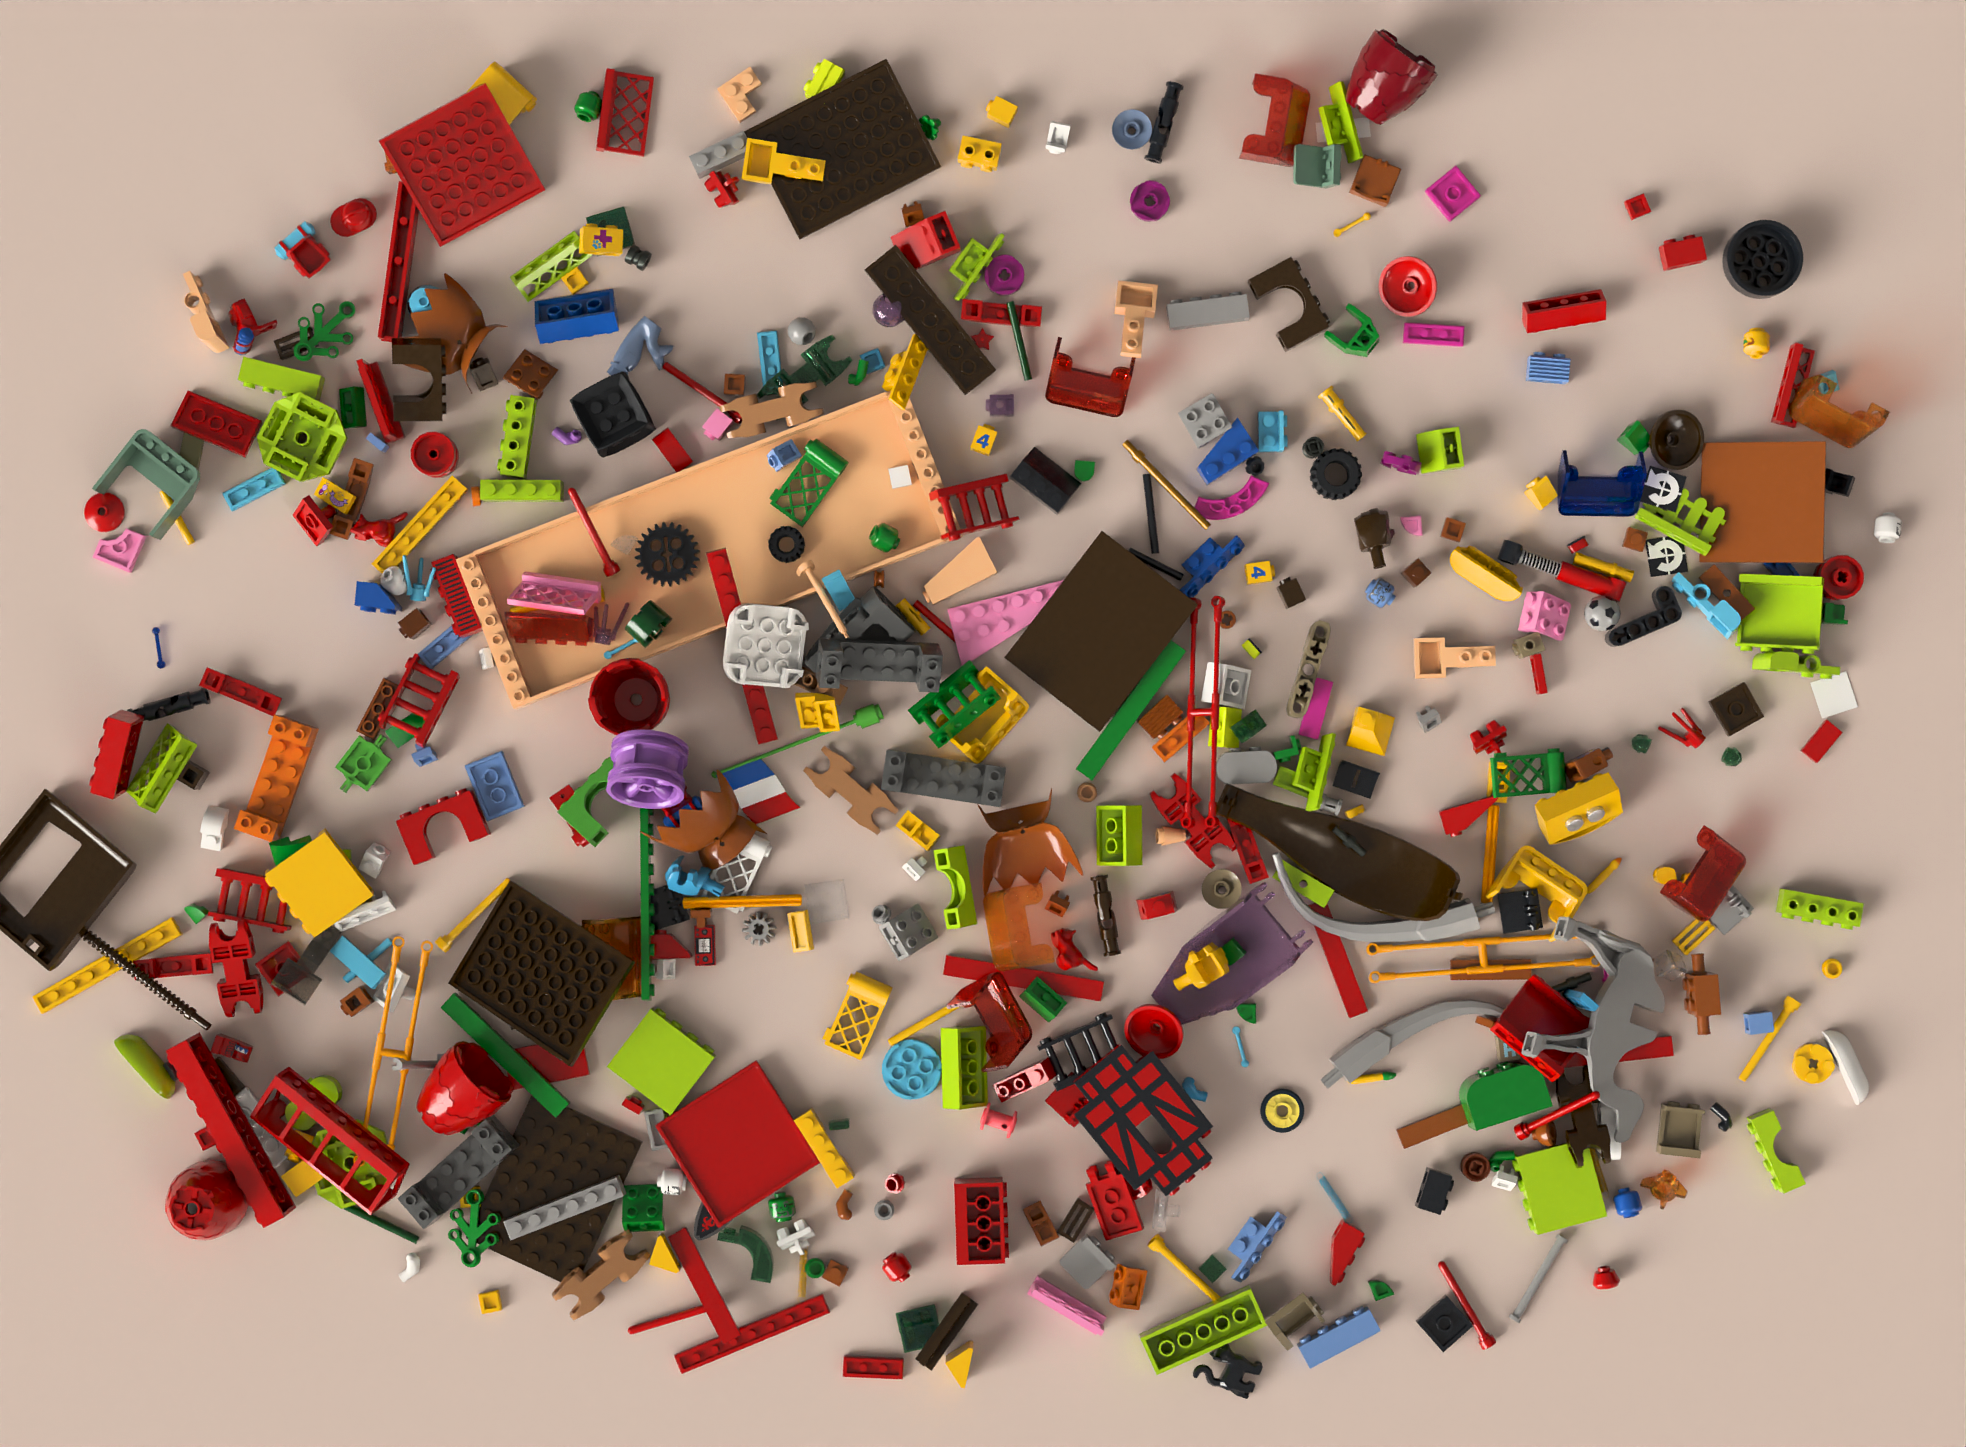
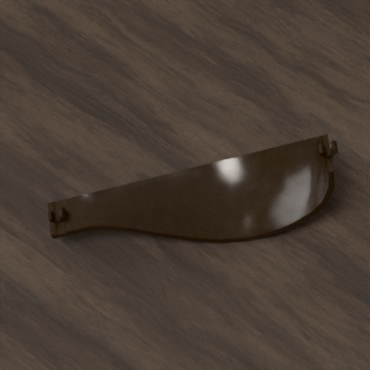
[1216,783,1463,921]

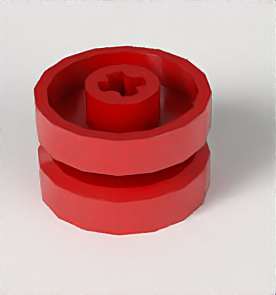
[411,432,459,478]
[1813,555,1864,600]

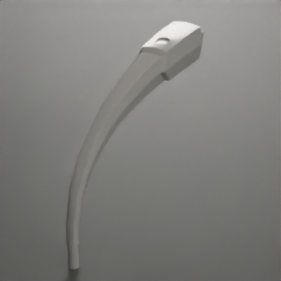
[1272,852,1496,942]
[1321,1000,1505,1088]

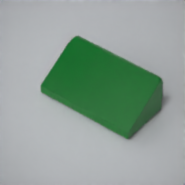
[339,386,367,429]
[385,713,425,748]

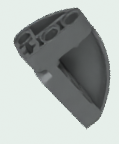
[804,586,916,673]

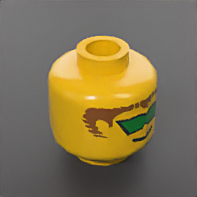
[1743,328,1770,359]

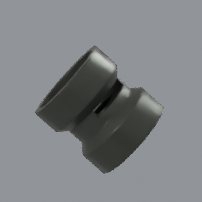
[625,244,652,271]
[1302,437,1324,459]

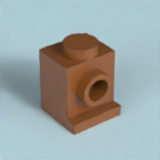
[340,985,375,1017]

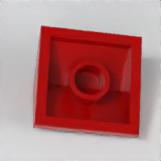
[255,941,312,997]

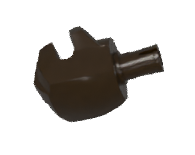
[1354,508,1395,569]

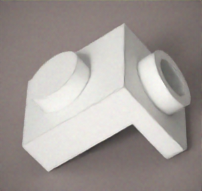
[1046,121,1071,154]
[358,842,391,879]

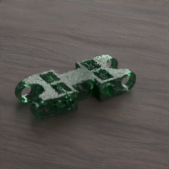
[757,334,853,421]

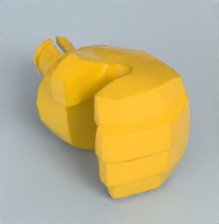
[1173,942,1229,991]

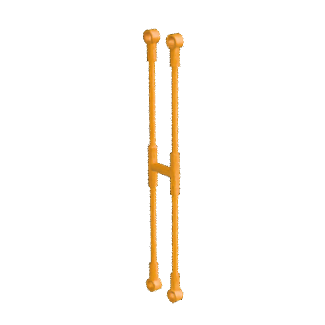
[1366,927,1600,984]
[353,936,433,1167]

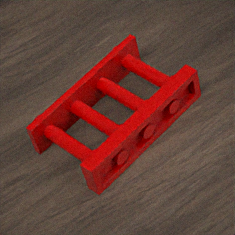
[929,474,1020,541]
[378,653,460,748]
[208,868,292,934]

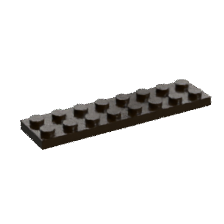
[864,245,996,395]

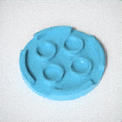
[882,1039,942,1100]

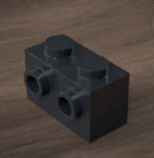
[1415,1167,1454,1215]

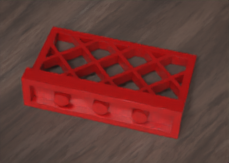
[596,68,654,157]
[356,359,405,444]

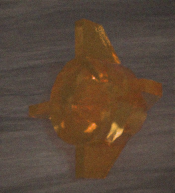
[1640,1169,1688,1210]

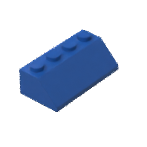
[535,289,619,344]

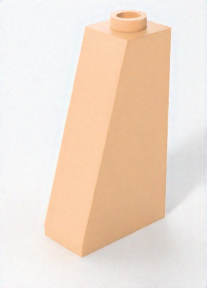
[922,537,997,605]

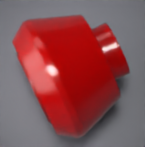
[1592,1266,1620,1289]

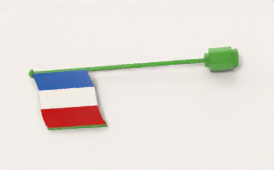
[711,704,884,824]

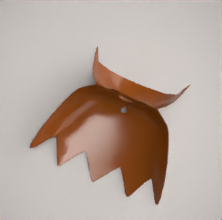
[403,273,508,394]
[640,769,767,878]
[977,788,1083,896]

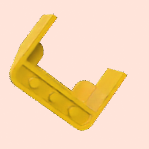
[1485,846,1587,942]

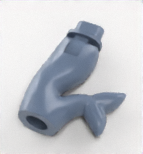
[607,316,673,375]

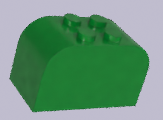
[1459,1061,1553,1131]

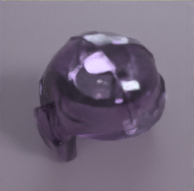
[872,293,905,327]

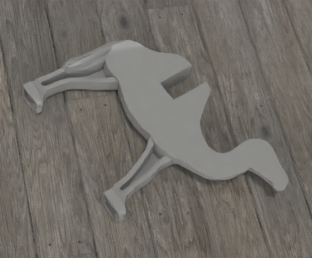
[1522,917,1665,1143]

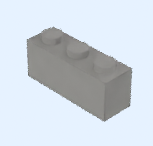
[689,131,747,179]

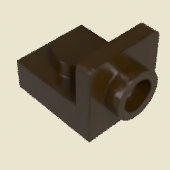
[470,357,498,391]

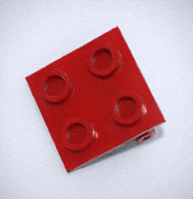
[1045,1071,1088,1128]

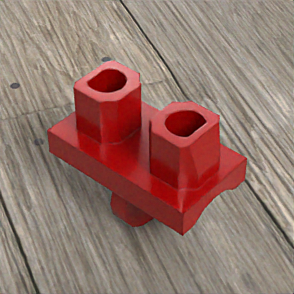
[704,171,739,208]
[1470,720,1507,755]

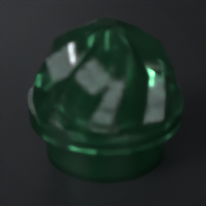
[1632,734,1652,754]
[1721,747,1742,766]

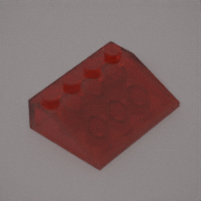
[504,612,594,646]

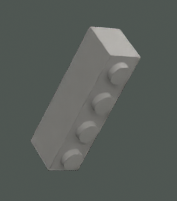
[1166,292,1250,331]

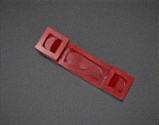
[961,299,1042,327]
[199,667,282,717]
[1226,818,1269,884]
[133,953,213,980]

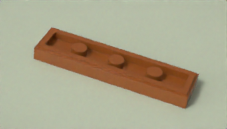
[1450,959,1531,980]
[1396,1104,1468,1149]

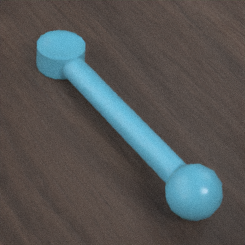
[604,639,639,659]
[1232,1026,1249,1067]

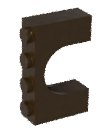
[1247,257,1330,352]
[392,338,446,421]

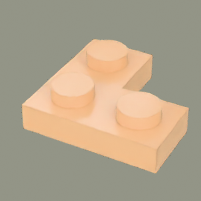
[717,67,762,123]

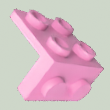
[1518,591,1571,641]

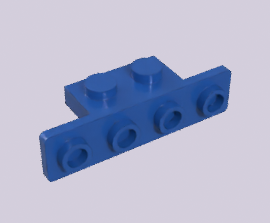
[1180,536,1245,598]

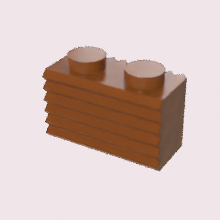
[1137,695,1183,739]

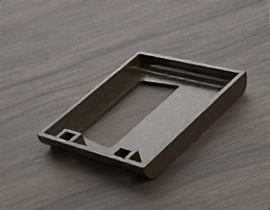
[0,789,137,971]

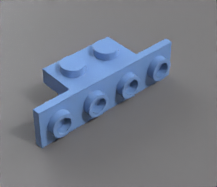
[1228,1211,1287,1282]

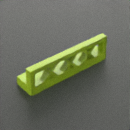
[510,231,593,302]

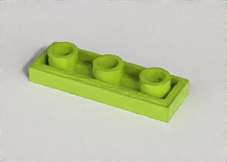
[1272,860,1335,908]

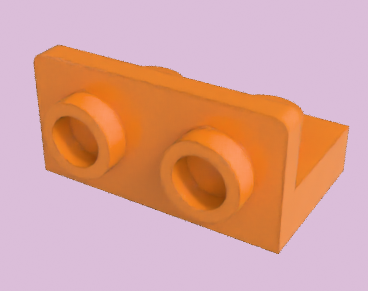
[1109,1264,1148,1310]

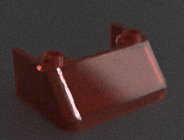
[1045,337,1136,417]
[946,972,1032,1073]

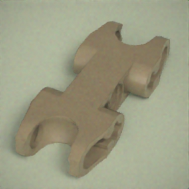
[1286,620,1331,719]

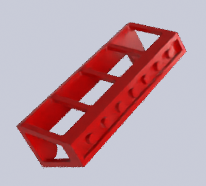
[250,1067,410,1215]

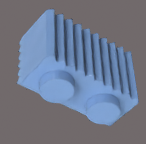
[1526,352,1571,384]

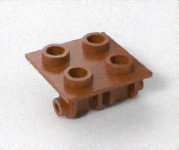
[503,349,558,399]

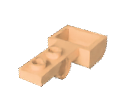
[183,271,229,353]
[1114,280,1158,358]
[1413,637,1496,679]

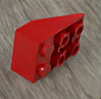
[890,211,961,270]

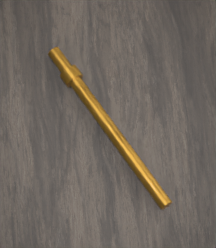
[1122,440,1211,530]

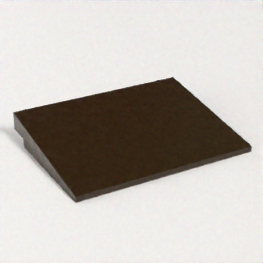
[1004,531,1198,732]

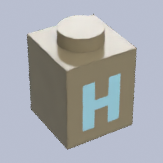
[1495,1036,1521,1062]

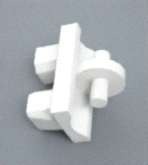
[777,1219,815,1255]

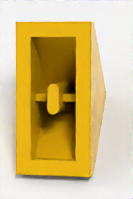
[649,1233,681,1273]

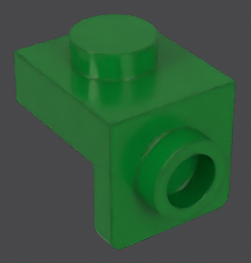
[1272,735,1301,763]

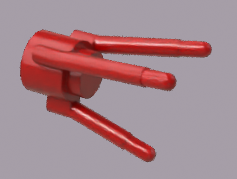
[1658,708,1706,748]

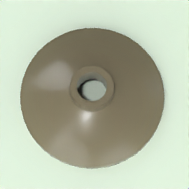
[1202,869,1242,909]

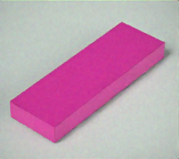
[1403,322,1465,347]
[1298,677,1333,740]

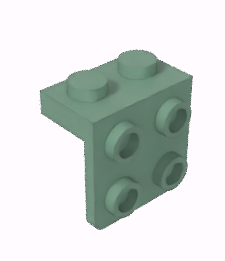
[1293,144,1342,188]

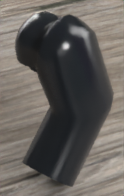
[1710,1102,1733,1132]

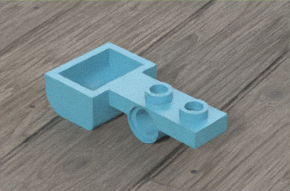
[1671,572,1741,640]

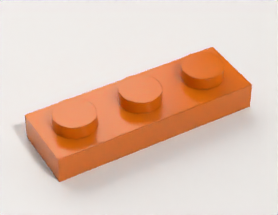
[1152,716,1210,763]

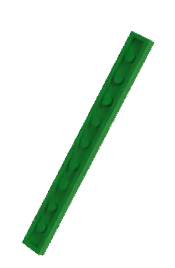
[640,808,655,1001]

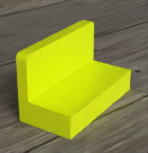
[1208,707,1242,748]

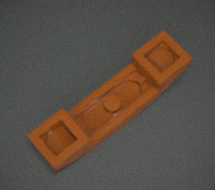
[329,458,374,540]

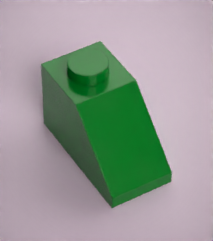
[1617,420,1650,455]

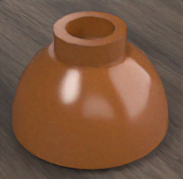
[1532,1121,1557,1147]

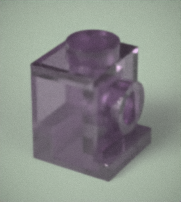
[986,394,1014,417]

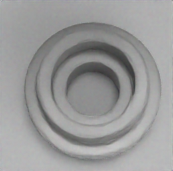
[872,905,891,925]
[874,1200,894,1220]

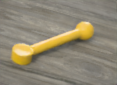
[1333,212,1371,237]

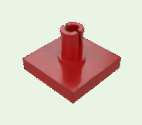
[293,495,336,546]

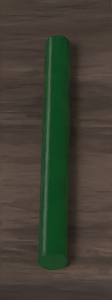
[1006,301,1032,381]
[344,1205,420,1244]

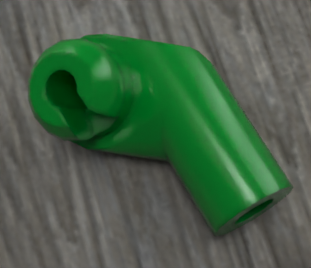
[1488,1150,1515,1172]

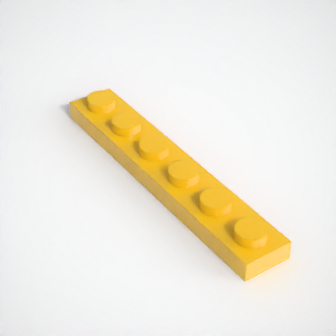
[372,475,468,573]

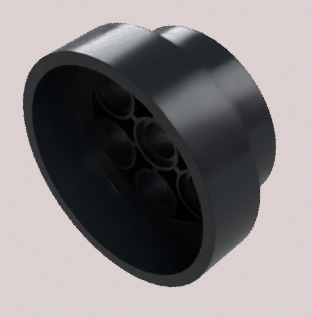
[1722,220,1803,299]

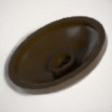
[1649,410,1704,470]

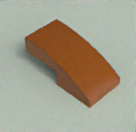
[1023,1200,1059,1247]

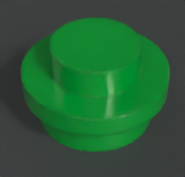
[805,1258,825,1278]

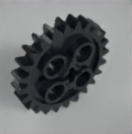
[635,522,700,587]

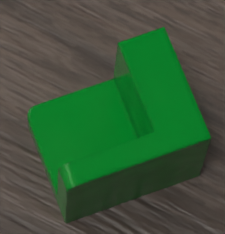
[1821,602,1848,625]

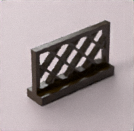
[915,1293,978,1371]

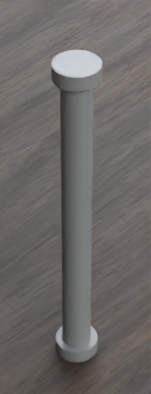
[1509,1234,1568,1323]

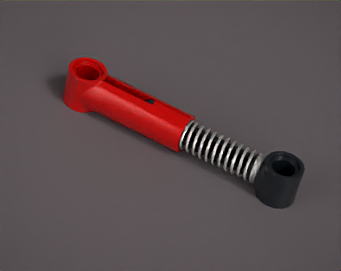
[1497,540,1626,602]

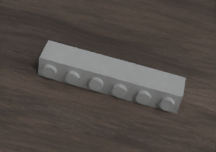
[503,1175,626,1240]

